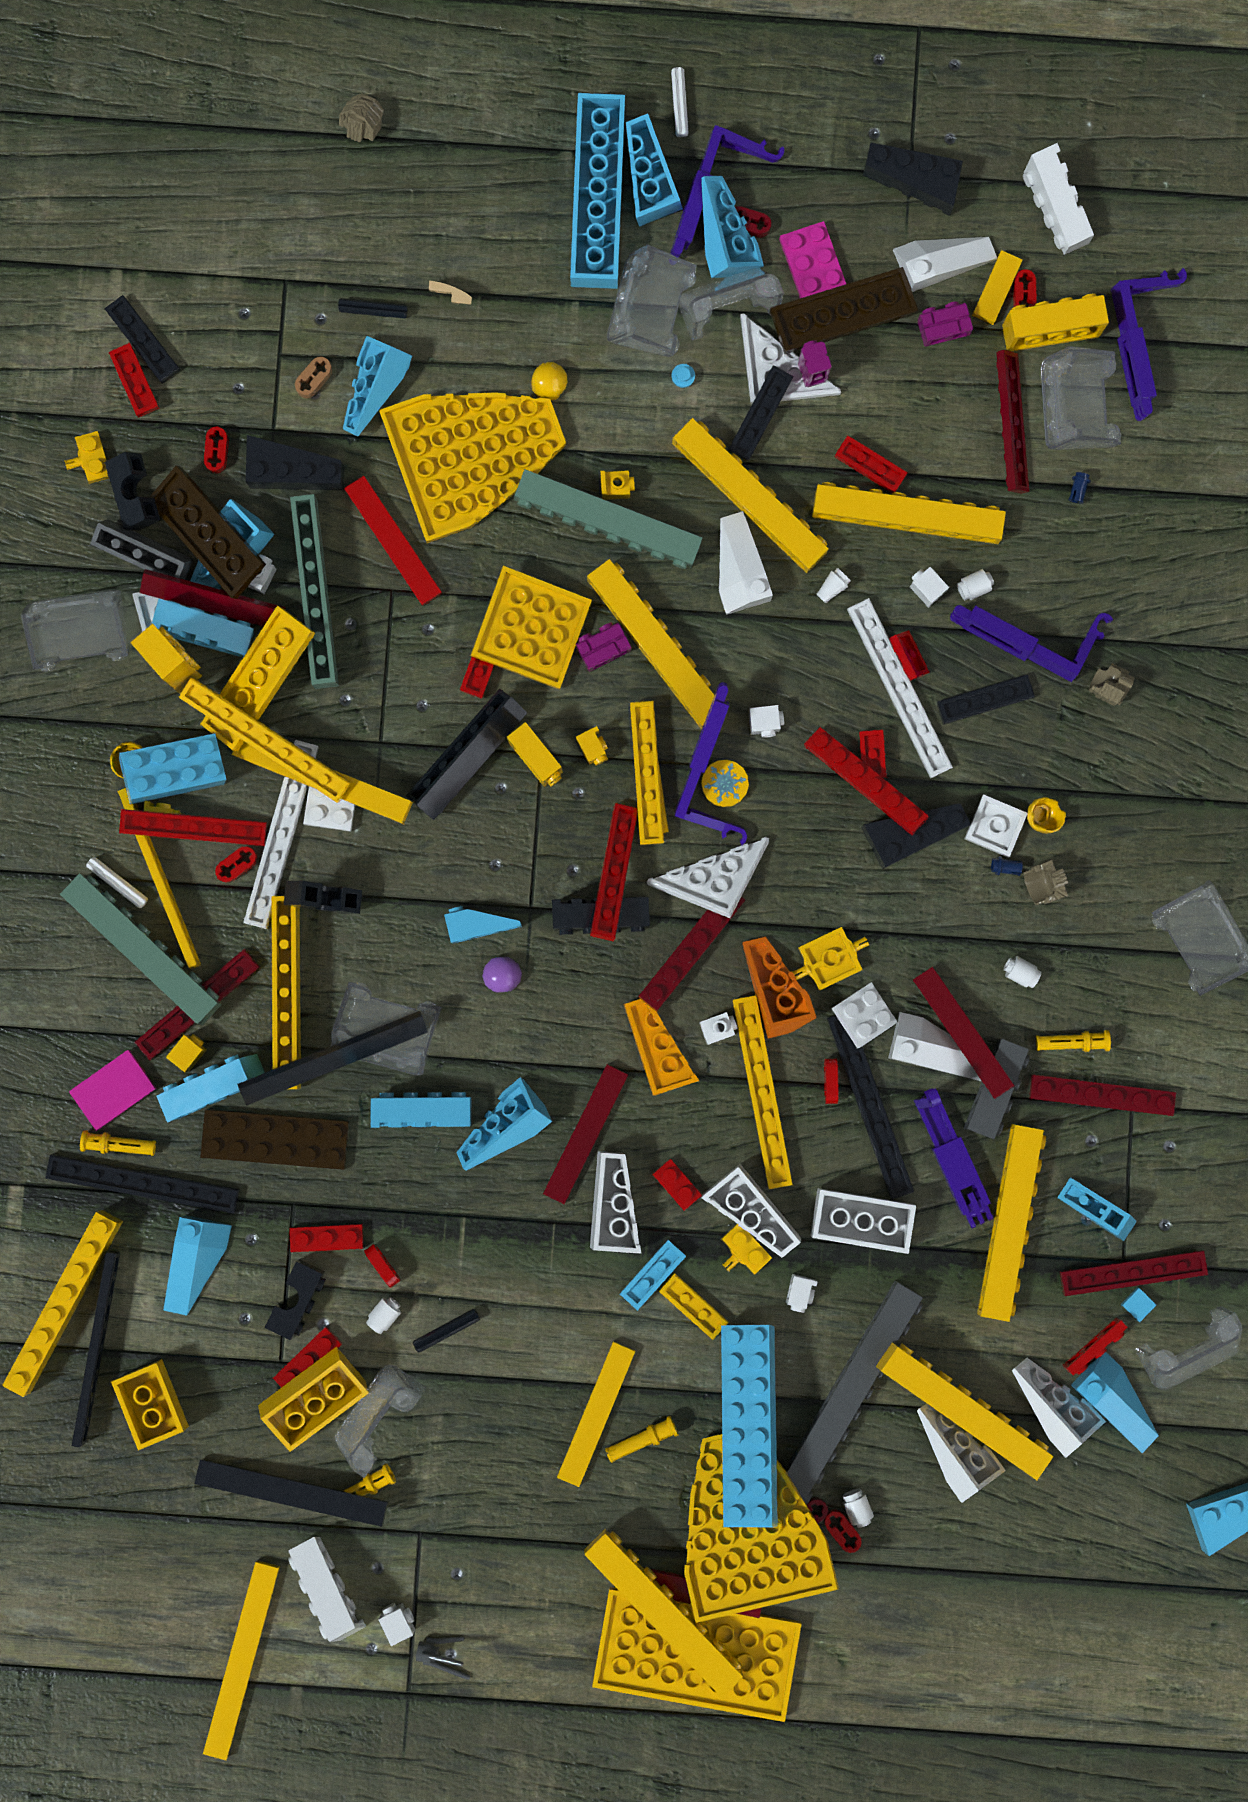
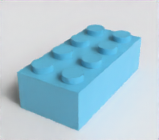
[119,734,227,804]

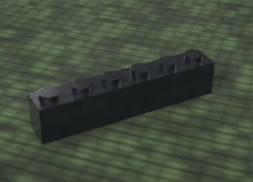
[406,688,527,820]

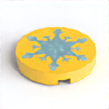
[701,760,749,807]

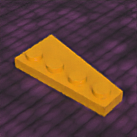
[624,999,699,1096]

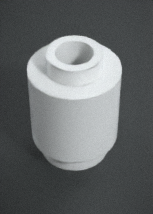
[957,569,994,601]
[1004,956,1041,988]
[366,1297,401,1334]
[843,1489,874,1528]

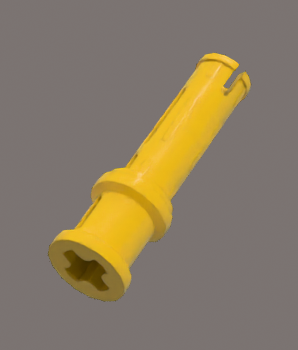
[1036,1030,1111,1052]
[80,1130,156,1156]
[605,1415,679,1463]
[344,1463,396,1496]

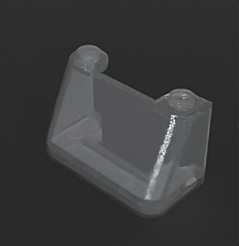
[607,245,697,357]
[679,268,784,341]
[1041,346,1121,450]
[20,590,130,671]
[1152,880,1248,996]
[331,982,441,1075]
[1135,1306,1243,1390]
[335,1365,426,1478]

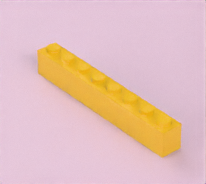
[672,418,828,573]
[812,482,1006,544]
[587,559,715,730]
[271,896,301,1089]
[977,1124,1046,1322]
[2,1210,123,1397]
[876,1342,1054,1480]
[584,1529,743,1698]

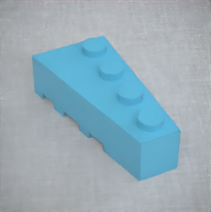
[626,113,683,227]
[152,598,254,658]
[156,1054,265,1122]
[371,1092,471,1128]
[1186,1483,1248,1556]

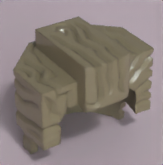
[339,93,384,142]
[1088,663,1135,706]
[1023,860,1068,906]

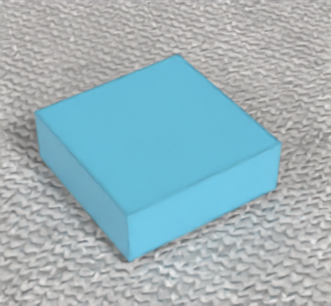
[1121,1287,1156,1322]

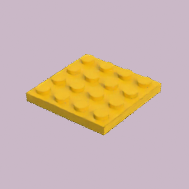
[470,566,592,689]

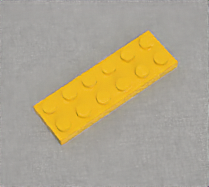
[200,606,315,752]

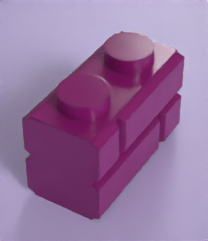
[918,301,973,347]
[798,340,832,387]
[576,622,631,672]

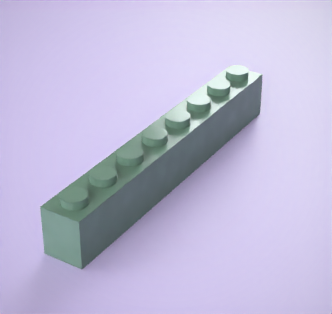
[514,469,702,569]
[290,494,339,689]
[60,873,222,1026]

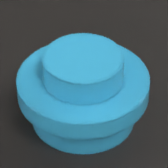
[672,364,695,388]

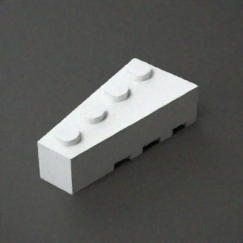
[1023,143,1094,255]
[590,1151,641,1253]
[701,1164,801,1258]
[288,1537,366,1642]

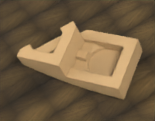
[429,281,472,305]

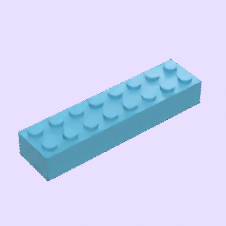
[570,93,625,289]
[721,1325,778,1527]

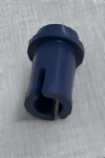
[1068,472,1091,504]
[991,856,1023,876]

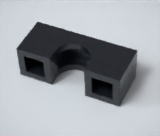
[105,452,161,531]
[284,880,362,914]
[264,1259,326,1340]

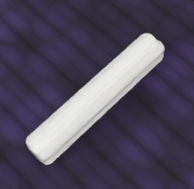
[671,67,688,137]
[86,857,148,908]

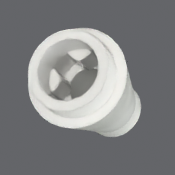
[816,568,851,603]

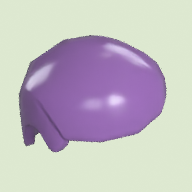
[482,957,522,992]

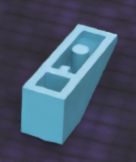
[444,906,522,944]
[1057,1178,1137,1241]

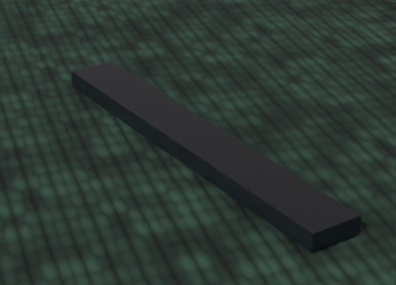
[237,1011,428,1106]
[827,1015,914,1200]
[45,1154,240,1214]
[71,1250,120,1448]
[194,1459,388,1527]

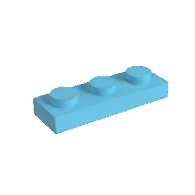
[620,1240,686,1311]

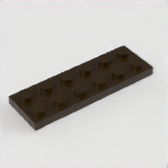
[770,267,918,354]
[149,465,266,599]
[200,1109,349,1170]

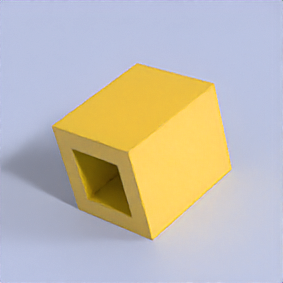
[166,1034,207,1072]

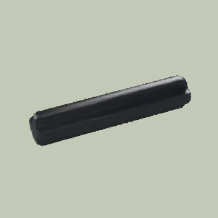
[338,298,408,319]
[413,1309,480,1353]

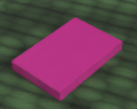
[69,1050,157,1131]

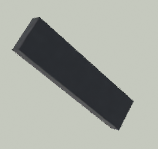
[104,295,180,384]
[728,365,794,461]
[936,675,1035,725]

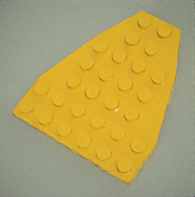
[379,393,566,543]
[684,1434,839,1623]

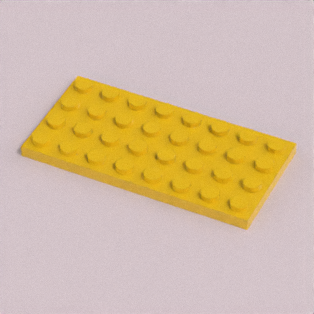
[592,1587,801,1722]

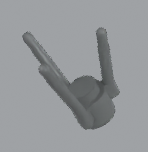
[416,1636,470,1680]

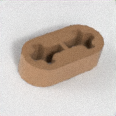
[295,357,332,398]

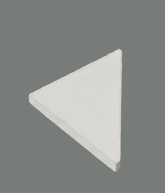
[740,314,841,405]
[647,837,769,918]

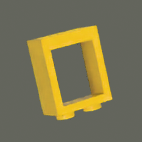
[507,722,563,787]

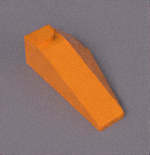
[742,937,816,1039]

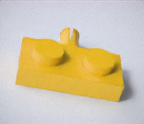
[64,431,109,484]
[721,1224,772,1275]

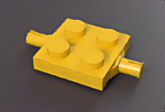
[792,927,869,991]

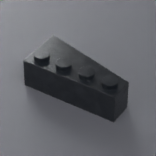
[863,142,963,216]
[245,435,345,490]
[861,803,971,869]
[552,897,650,935]

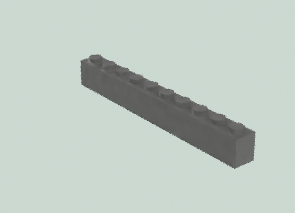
[785,1281,923,1505]

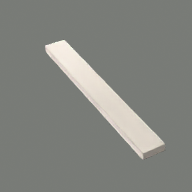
[847,598,953,779]
[243,740,319,929]

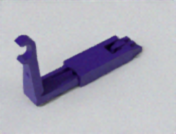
[669,125,784,261]
[1111,268,1187,421]
[950,605,1113,682]
[675,682,747,845]
[913,1088,994,1229]

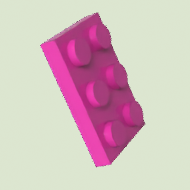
[779,221,846,298]

